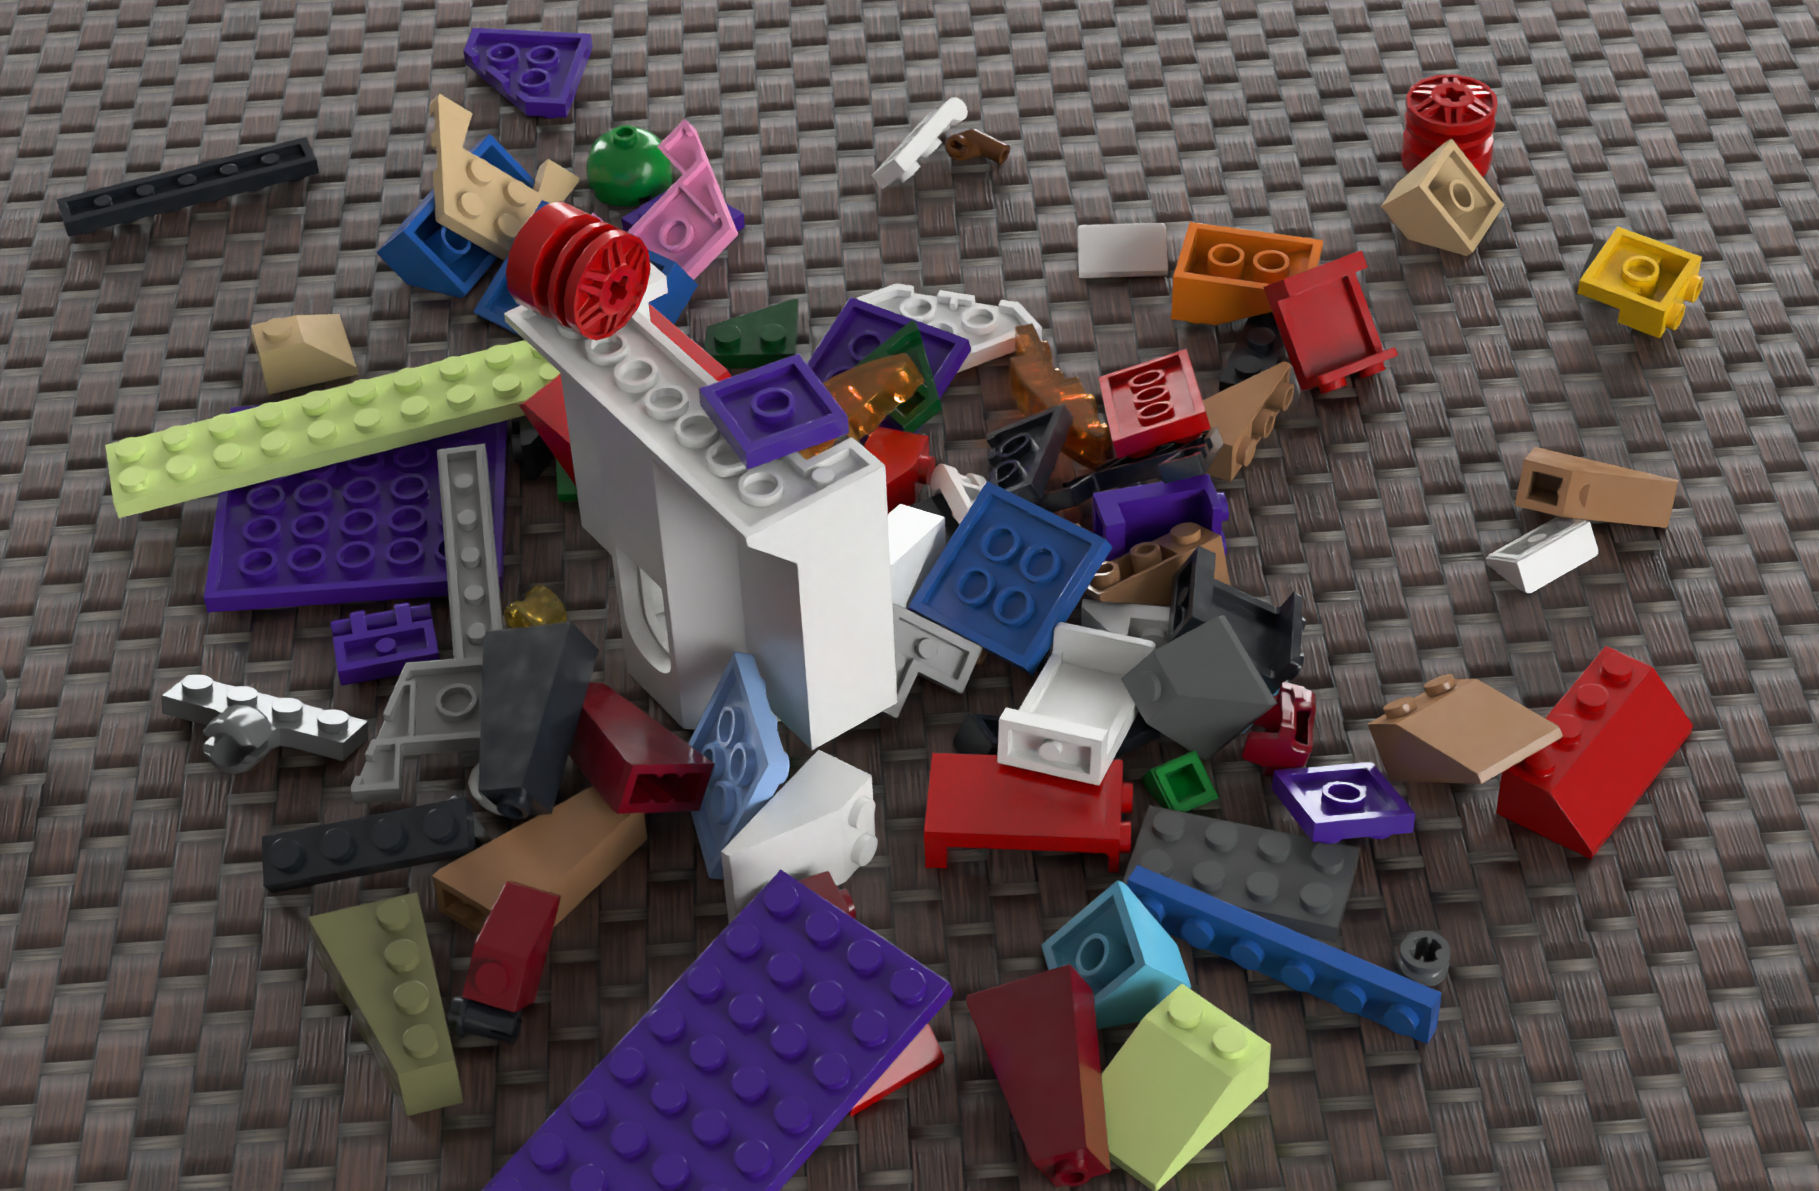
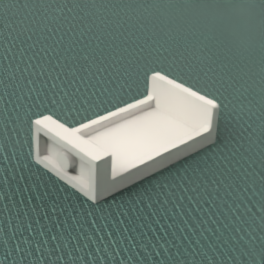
[997,622,1156,785]

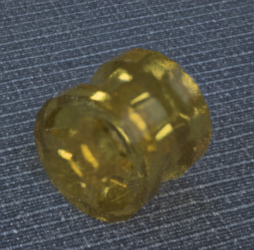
[504,584,567,629]

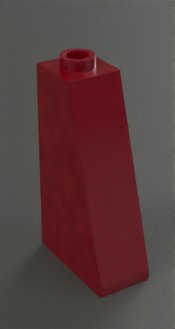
[569,682,714,814]
[966,964,1111,1187]

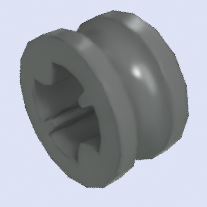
[1398,930,1451,987]

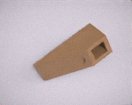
[1203,361,1294,482]
[1514,447,1679,528]
[1084,522,1230,606]

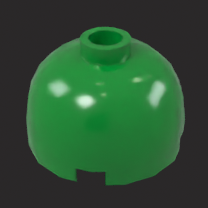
[586,125,673,207]

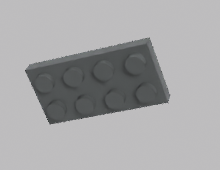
[1123,805,1360,942]

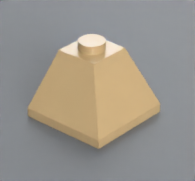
[1381,138,1504,256]
[251,314,358,395]

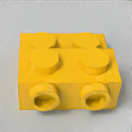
[1577,226,1704,338]

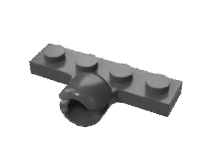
[162,675,368,774]

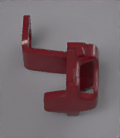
[1242,682,1316,777]

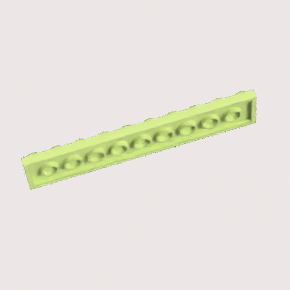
[105,340,560,518]

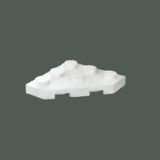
[857,283,1042,373]

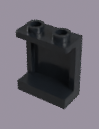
[1167,545,1306,695]

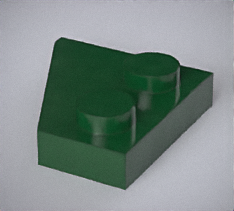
[704,299,799,369]
[844,320,942,433]

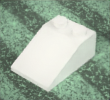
[721,750,878,924]

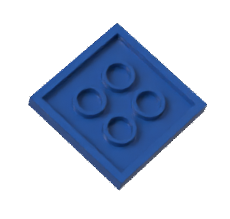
[908,481,1112,676]

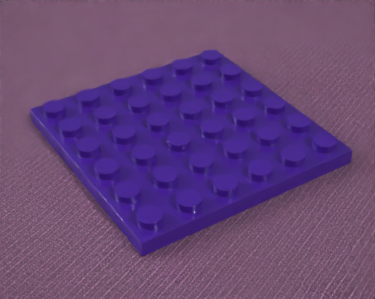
[204,405,510,612]

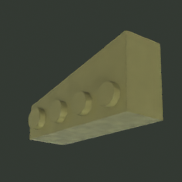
[308,892,464,1116]

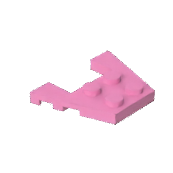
[591,119,738,280]

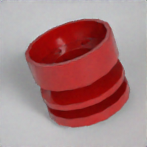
[1401,74,1498,177]
[506,201,651,340]

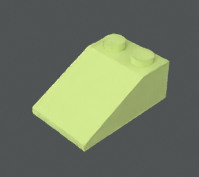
[1101,984,1271,1191]

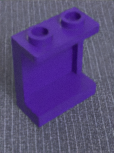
[1093,474,1229,562]

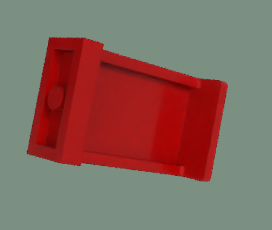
[924,753,1133,873]

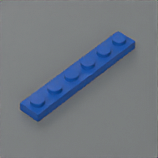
[1127,865,1441,1044]

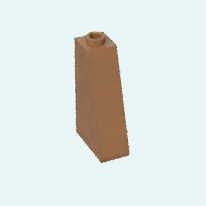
[432,786,647,935]

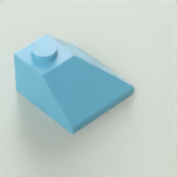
[1041,880,1191,1029]

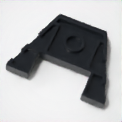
[1036,426,1224,512]

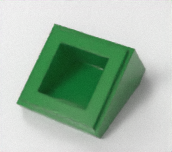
[1141,750,1219,813]

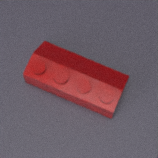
[1496,646,1693,859]

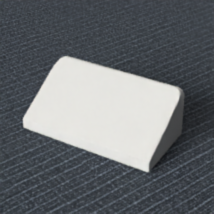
[1077,223,1168,278]
[1486,517,1598,593]

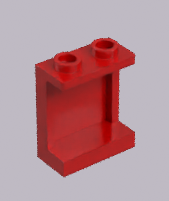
[1263,250,1398,394]

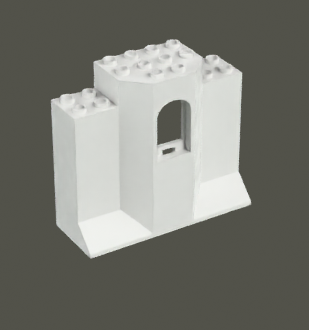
[504,263,897,750]

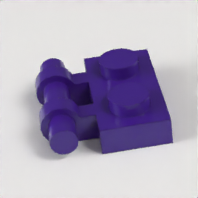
[330,602,440,686]

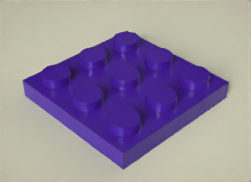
[807,297,971,443]

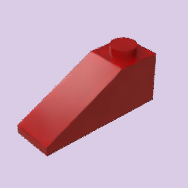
[864,426,935,514]

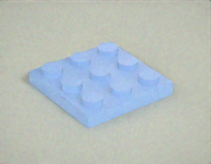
[688,652,789,880]

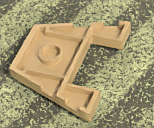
[429,94,580,261]

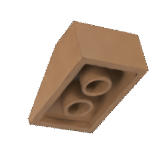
[1367,674,1563,784]

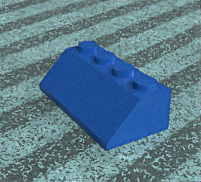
[376,134,535,298]

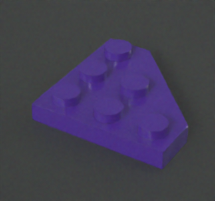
[463,28,593,119]

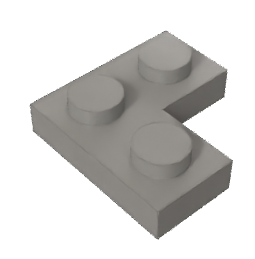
[880,603,983,719]

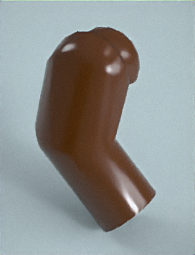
[945,129,1010,164]

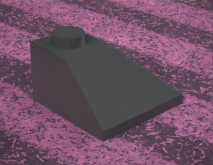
[1121,615,1277,760]

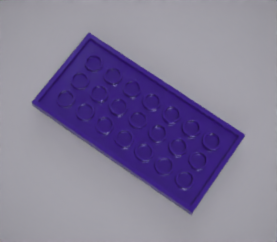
[481,869,953,1191]

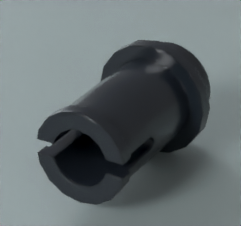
[447,996,523,1045]

